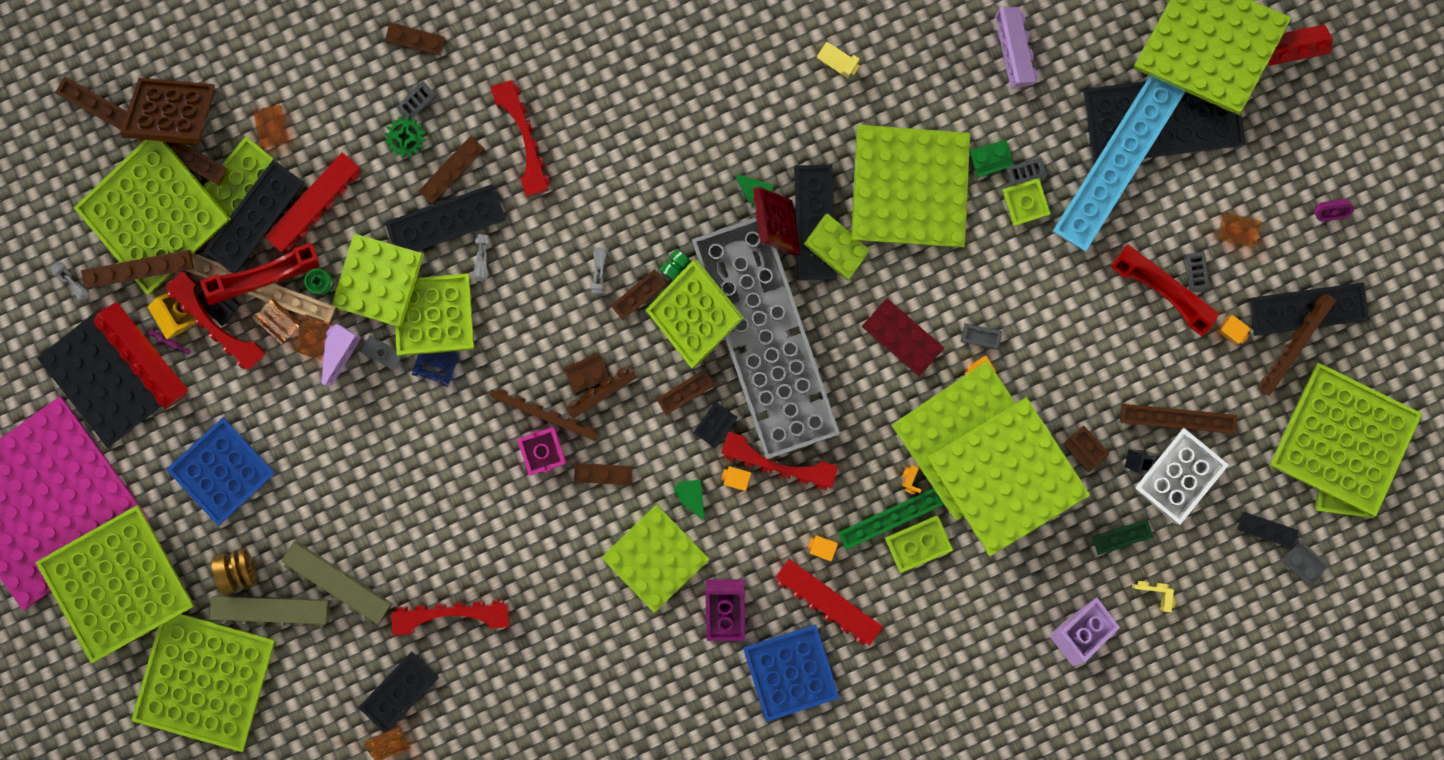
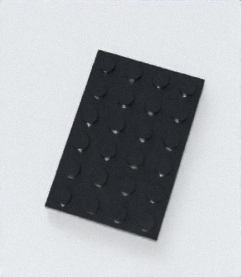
[37,310,162,448]

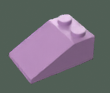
[321,324,362,386]
[1049,597,1120,666]

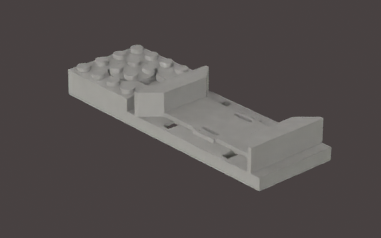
[692,218,840,459]

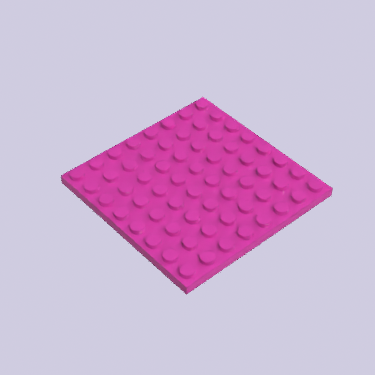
[0,396,150,611]

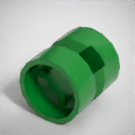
[659,249,692,281]
[304,269,334,295]

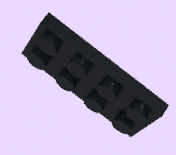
[358,651,440,734]

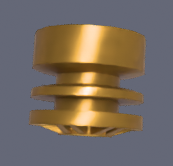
[211,547,257,595]

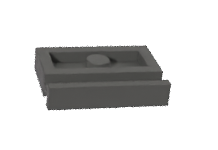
[1281,540,1329,587]

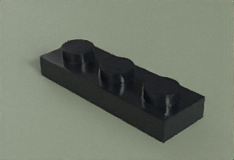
[1236,512,1299,548]

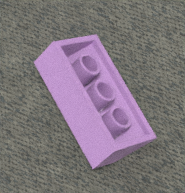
[995,7,1038,90]

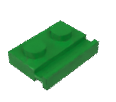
[969,139,1014,178]

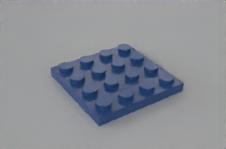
[166,417,276,526]
[743,624,839,722]

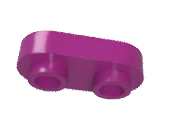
[1314,199,1354,221]

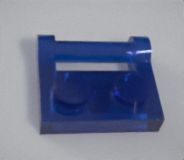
[412,352,460,388]

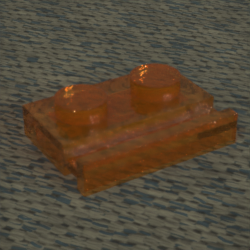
[253,105,289,148]
[1216,212,1262,249]
[253,298,301,345]
[294,314,332,360]
[364,727,411,760]

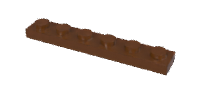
[81,250,194,289]
[1258,293,1336,396]
[489,387,599,441]
[1119,404,1237,434]

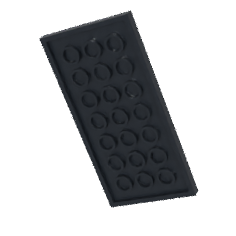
[1083,81,1246,165]

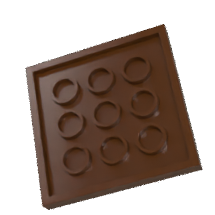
[121,78,216,144]

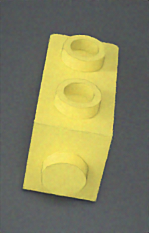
[817,42,860,78]
[1132,581,1176,612]

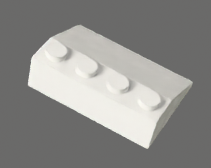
[1135,428,1229,525]

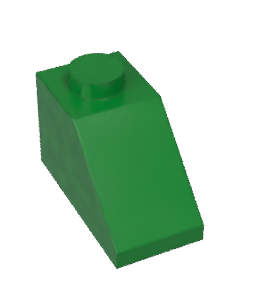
[736,174,774,209]
[674,480,704,519]

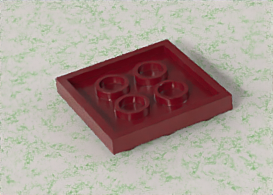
[753,187,800,255]

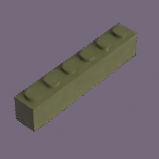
[281,541,393,625]
[210,595,330,628]

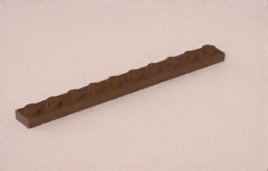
[55,76,229,185]

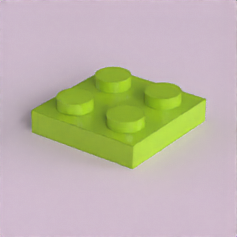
[1002,178,1051,227]

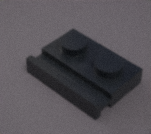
[198,290,242,326]
[693,401,738,449]

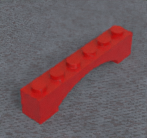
[490,80,551,198]
[200,242,320,305]
[1110,244,1219,336]
[165,271,267,370]
[721,432,838,491]
[391,600,510,635]

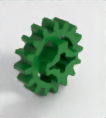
[384,116,427,158]

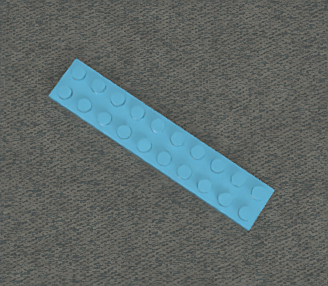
[1052,76,1185,252]

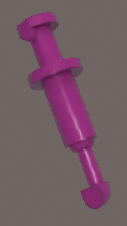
[147,328,191,355]

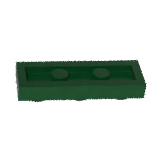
[1091,519,1154,555]

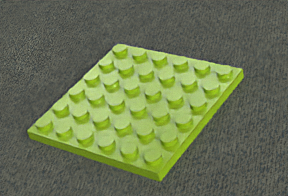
[1134,0,1292,115]
[851,125,970,248]
[74,140,231,295]
[891,361,1016,521]
[1269,363,1423,517]
[927,397,1090,557]
[35,505,195,664]
[131,614,276,752]

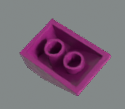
[705,579,745,641]

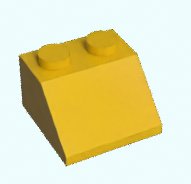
[147,293,196,339]

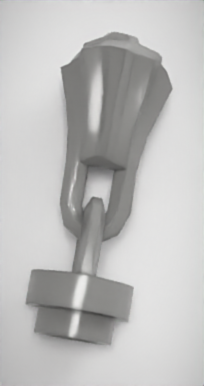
[472,234,491,281]
[590,247,607,294]
[50,262,89,301]

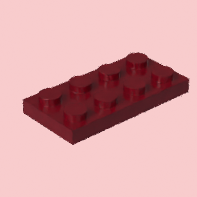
[861,298,944,377]

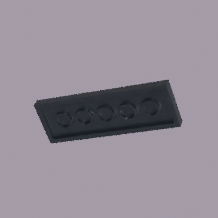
[204,159,305,273]
[794,164,836,281]
[385,184,506,252]
[1248,282,1369,336]

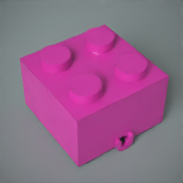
[517,427,567,476]

